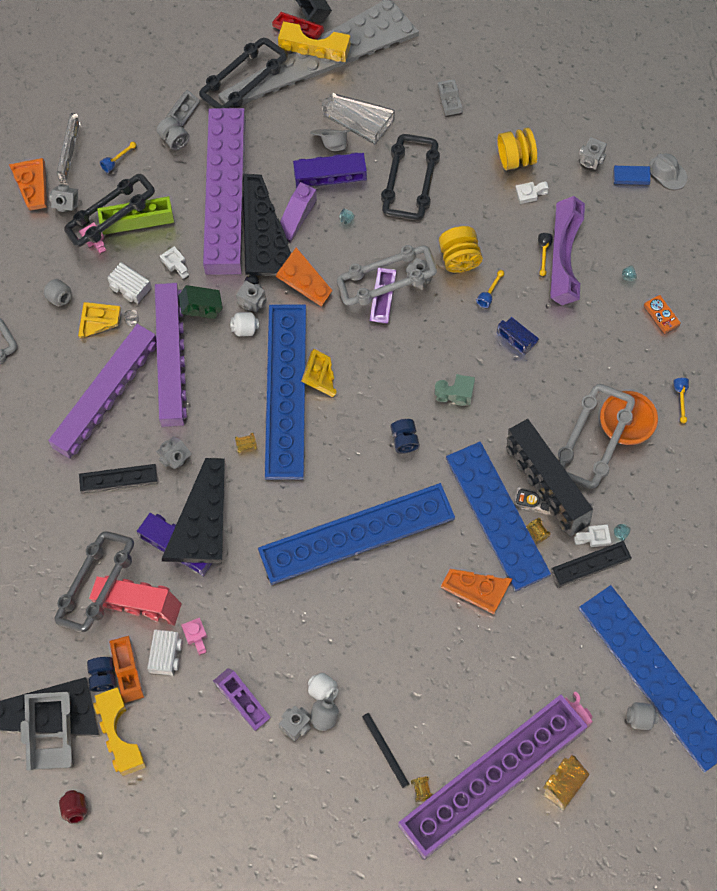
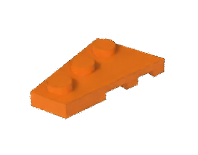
[9,158,47,211]
[276,247,333,307]
[441,569,512,614]

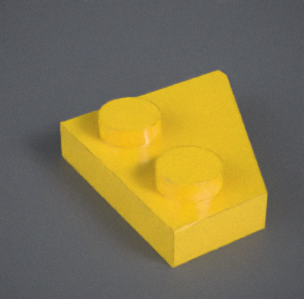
[78,302,121,338]
[301,349,337,397]

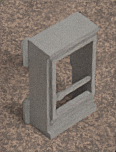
[21,692,72,770]

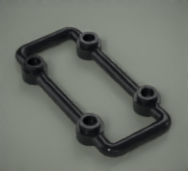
[199,37,288,108]
[381,134,440,220]
[64,174,155,247]

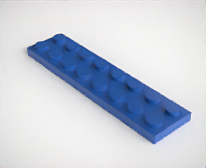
[446,441,551,592]

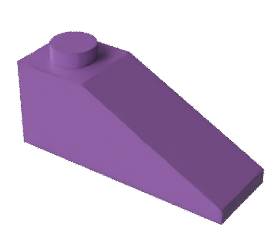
[280,182,317,242]
[213,668,271,731]

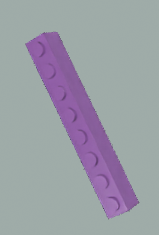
[155,283,187,427]
[48,324,157,459]

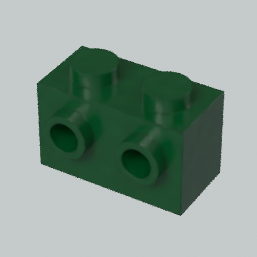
[178,285,223,319]

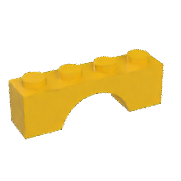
[278,21,351,62]
[93,687,146,776]

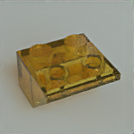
[543,755,590,811]

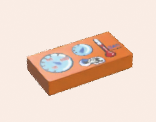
[644,295,681,334]

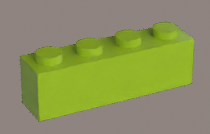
[97,196,174,235]

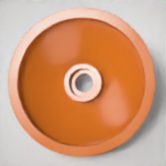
[600,391,658,445]

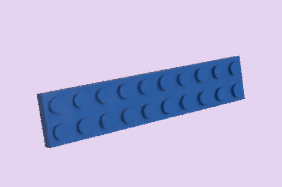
[265,304,306,480]
[258,483,455,585]
[579,585,717,773]

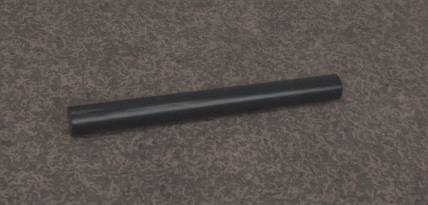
[362,713,410,789]

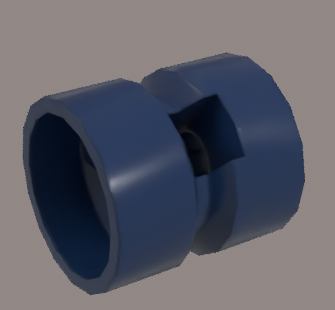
[390,419,420,453]
[87,657,116,692]

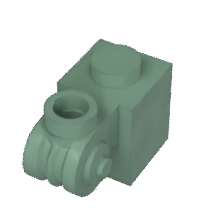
[435,374,475,406]

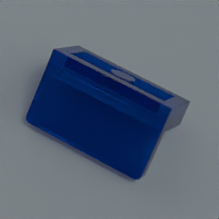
[497,317,539,355]

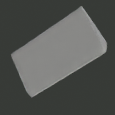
[165,90,200,127]

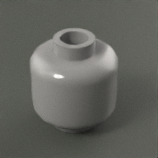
[44,279,72,306]
[310,699,339,731]
[627,702,659,730]

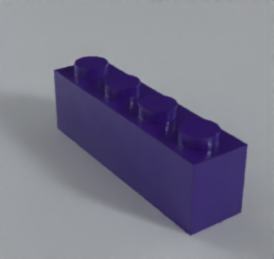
[293,153,367,188]
[137,513,213,577]

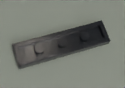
[79,464,158,494]
[551,541,632,587]

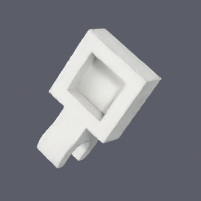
[516,182,549,204]
[160,246,189,279]
[574,524,611,547]

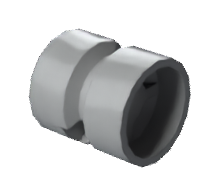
[157,117,190,150]

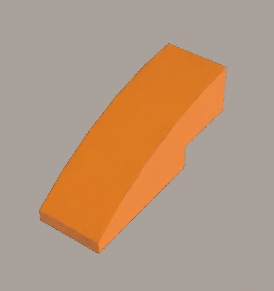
[109,636,144,703]

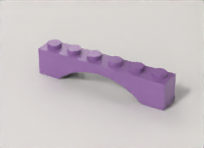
[550,196,585,305]

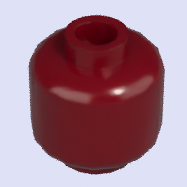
[59,790,88,824]

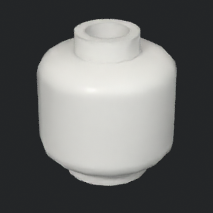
[230,312,259,336]
[308,673,339,701]

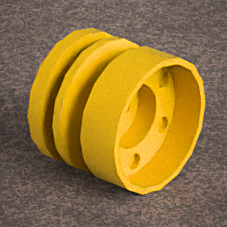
[497,127,537,171]
[439,226,483,273]

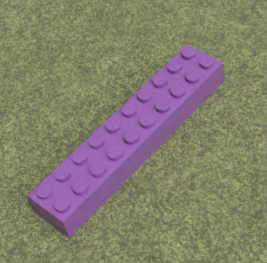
[203,108,246,275]
[398,694,588,860]

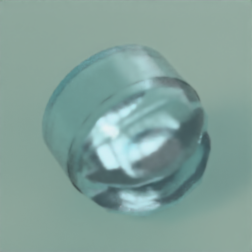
[339,208,355,224]
[622,265,637,281]
[614,524,631,541]

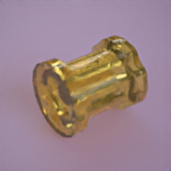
[235,433,257,453]
[526,518,551,544]
[411,776,433,802]

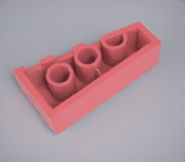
[89,576,182,626]

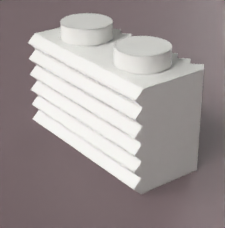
[108,262,152,304]
[147,630,182,676]

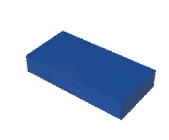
[613,165,651,185]

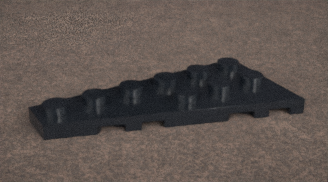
[243,174,291,276]
[162,458,225,563]
[0,677,100,737]

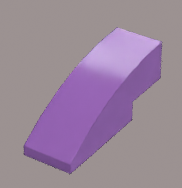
[370,268,397,324]

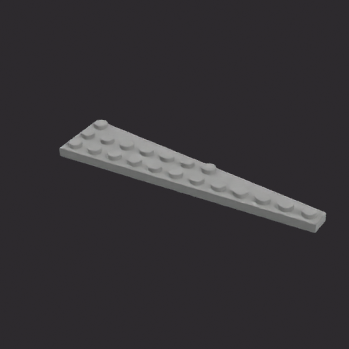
[218,0,419,108]

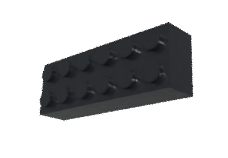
[506,419,593,536]

